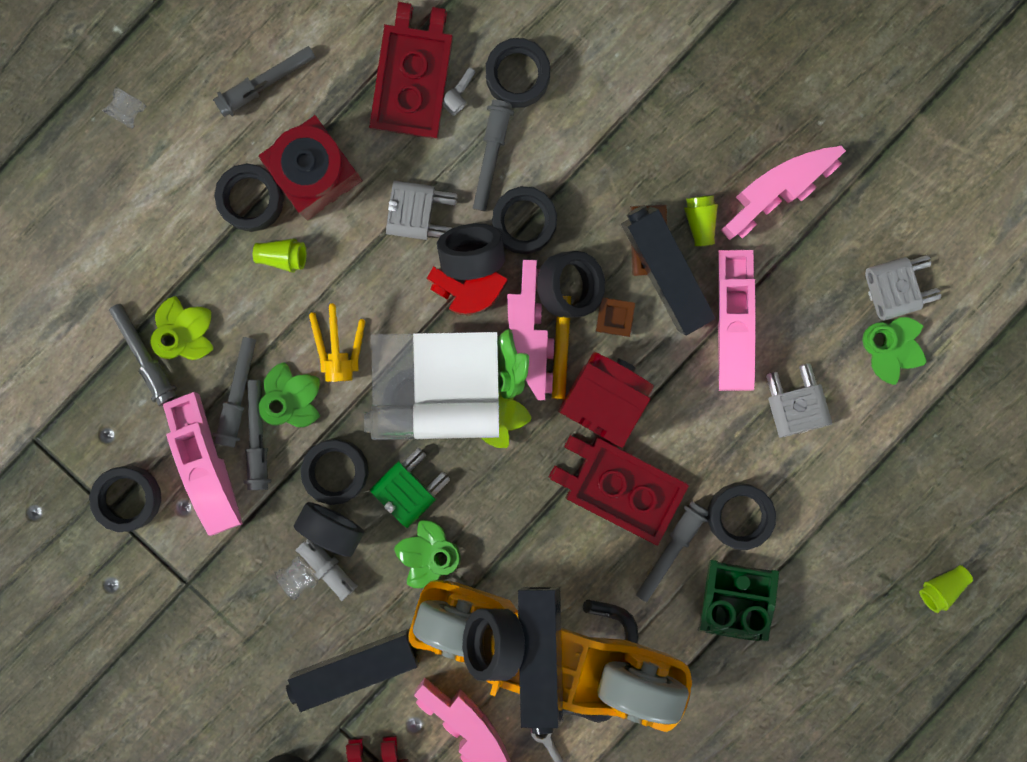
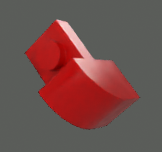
[427,266,508,316]

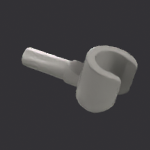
[443,68,476,116]
[531,733,564,762]

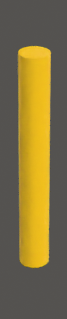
[552,296,571,399]

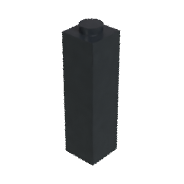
[621,205,716,336]
[518,586,563,734]
[286,629,420,712]

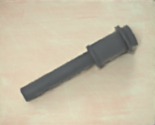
[213,46,316,117]
[473,100,514,212]
[109,304,178,406]
[212,337,256,448]
[243,380,271,490]
[636,501,710,602]

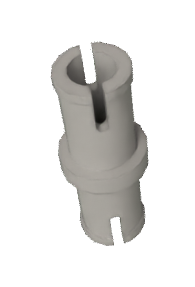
[295,539,358,602]

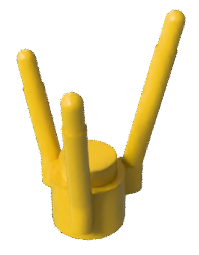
[309,303,365,382]

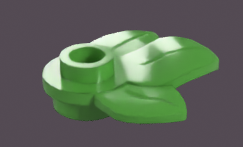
[863,317,927,385]
[497,329,529,399]
[259,362,320,428]
[394,520,461,589]

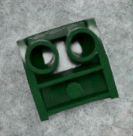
[698,560,779,642]

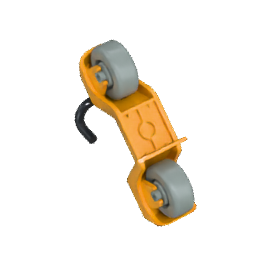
[409,580,692,732]

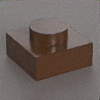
[595,298,635,337]

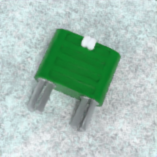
[369,448,450,528]

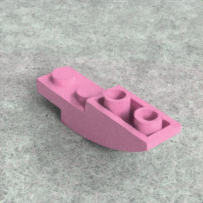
[720,146,846,240]
[718,250,755,391]
[507,260,554,400]
[163,392,243,536]
[414,678,511,762]

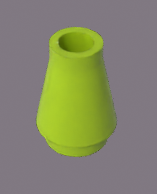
[684,195,718,246]
[252,238,307,273]
[919,565,973,613]

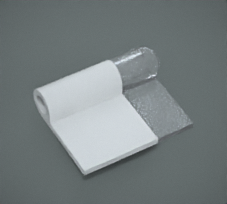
[364,332,499,440]

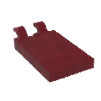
[369,1,453,140]
[548,435,689,546]

